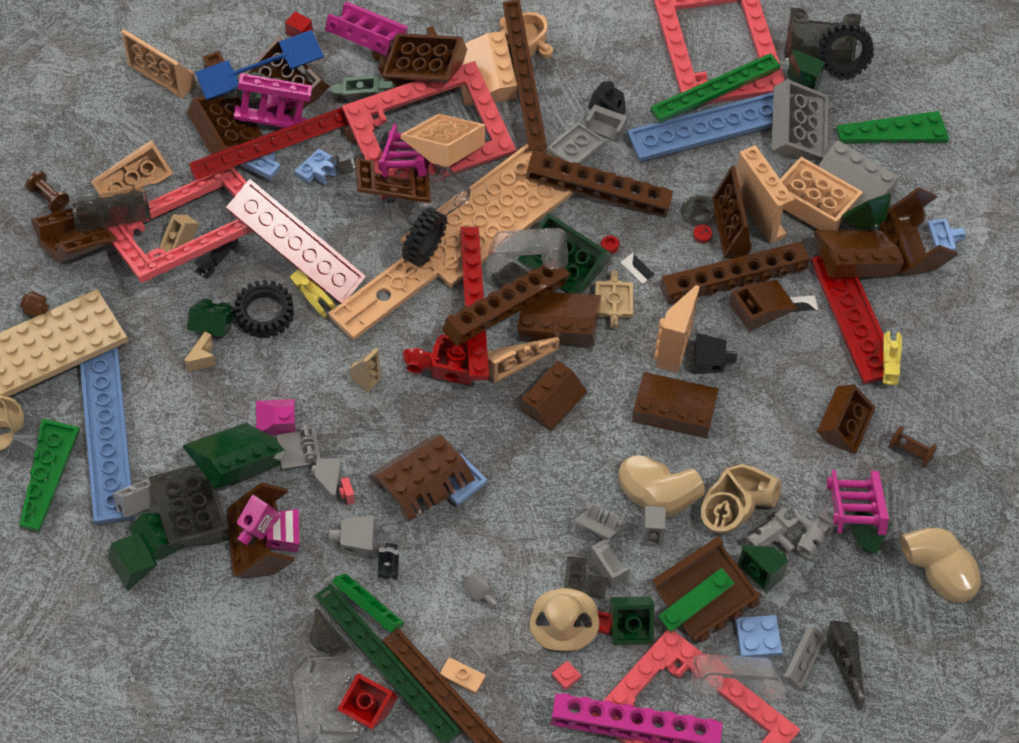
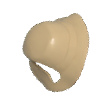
[0,395,24,450]
[530,588,599,651]

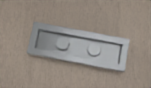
[784,626,825,689]

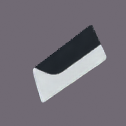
[621,254,655,283]
[790,295,818,312]

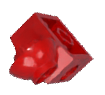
[402,334,472,385]

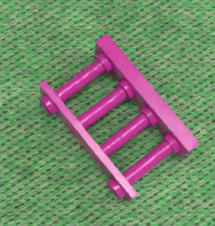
[325,2,408,56]
[233,73,312,128]
[378,124,430,177]
[827,470,889,535]

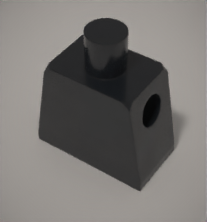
[588,81,626,115]
[693,333,737,374]

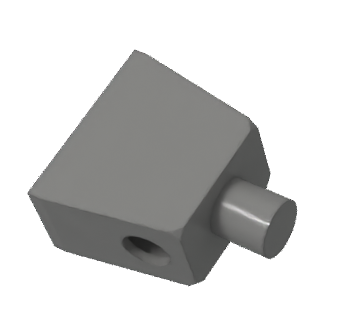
[329,515,375,559]

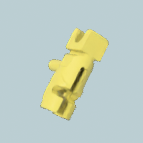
[290,270,336,318]
[883,331,902,385]

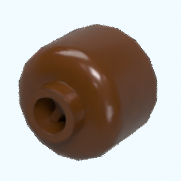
[20,291,50,318]

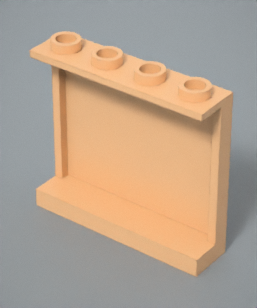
[736,145,794,244]

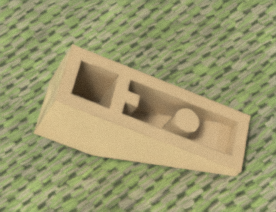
[350,348,381,392]

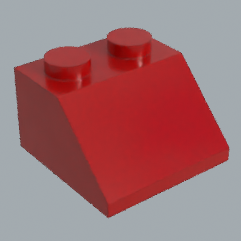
[337,673,398,730]

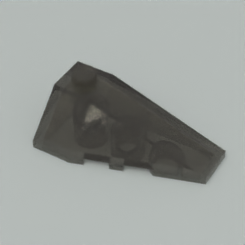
[825,620,865,711]

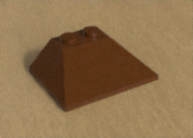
[355,158,431,203]
[31,205,117,263]

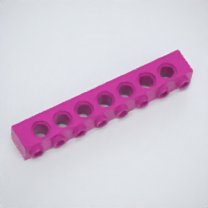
[550,693,723,743]

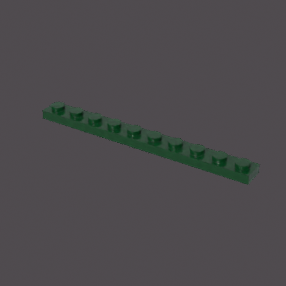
[315,584,461,743]

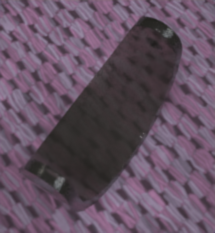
[331,153,365,174]

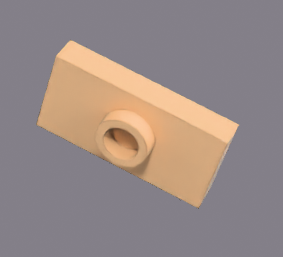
[440,657,486,695]

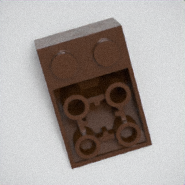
[729,280,797,332]

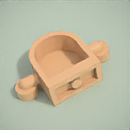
[500,12,553,59]

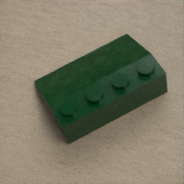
[518,213,612,294]
[183,423,285,489]

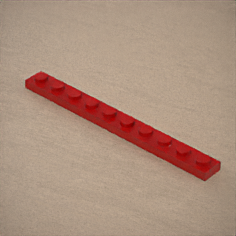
[188,107,348,180]
[460,226,489,380]

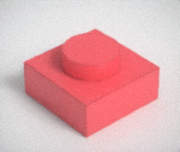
[338,477,355,505]
[552,660,581,691]

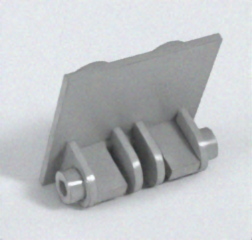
[277,424,320,470]
[574,503,623,539]

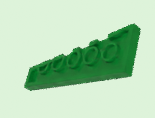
[836,111,949,144]
[19,419,80,533]

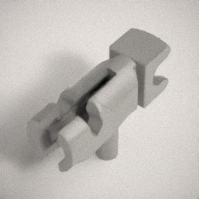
[744,507,798,553]
[795,507,837,560]

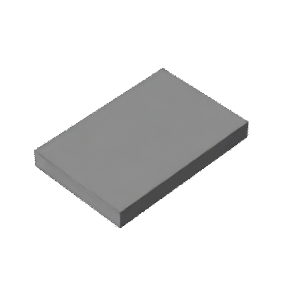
[545,122,606,165]

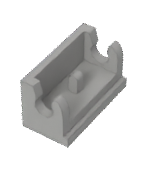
[112,480,161,517]

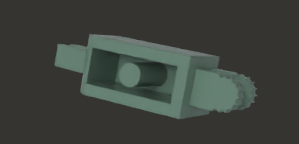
[331,75,395,102]

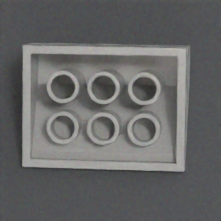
[772,79,828,160]
[819,140,899,209]

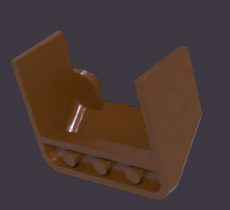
[879,187,958,275]
[227,482,295,578]

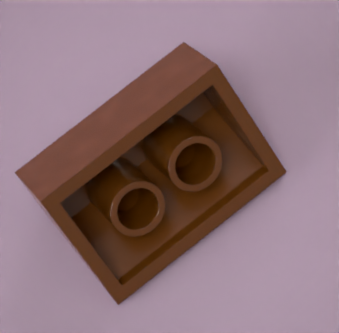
[521,360,587,431]
[817,384,876,454]

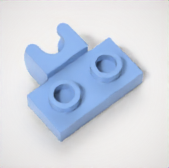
[294,149,337,185]

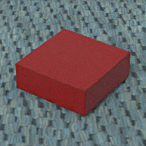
[590,611,611,635]

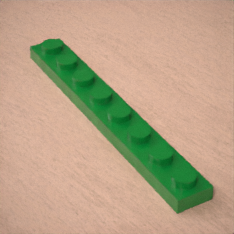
[650,53,780,123]

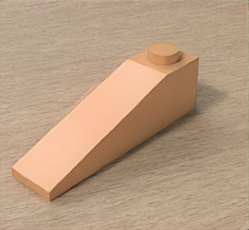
[91,140,173,197]
[488,337,559,383]

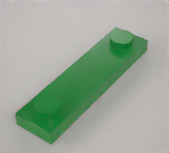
[658,568,735,633]
[332,573,404,632]

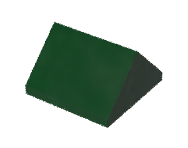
[108,533,158,590]

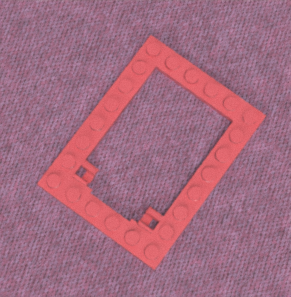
[653,0,785,105]
[342,61,516,199]
[102,167,253,283]
[591,630,800,743]

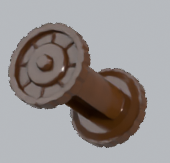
[25,171,69,213]
[888,426,938,468]

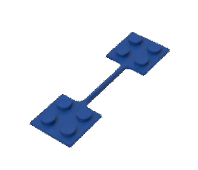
[195,30,324,100]

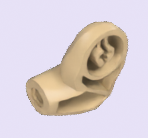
[618,455,705,518]
[701,464,782,534]
[900,527,981,603]

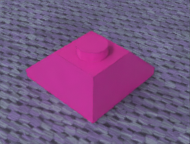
[256,399,296,436]

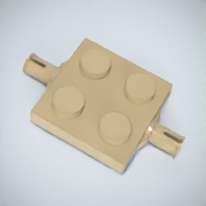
[595,270,633,328]

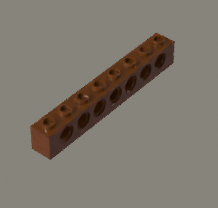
[525,152,673,218]
[660,241,810,304]
[442,258,570,346]

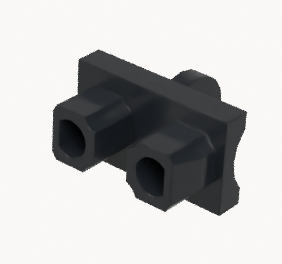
[378,543,400,580]

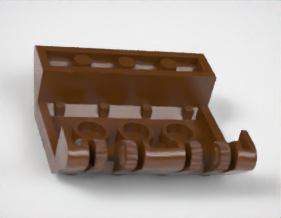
[369,435,475,522]

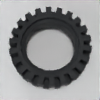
[818,21,874,78]
[402,207,448,267]
[234,280,294,338]

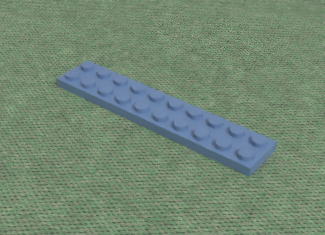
[627,92,773,162]
[80,347,135,525]

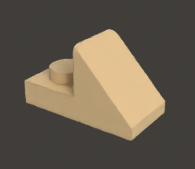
[184,332,216,372]

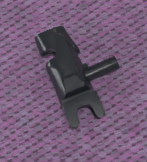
[194,238,239,279]

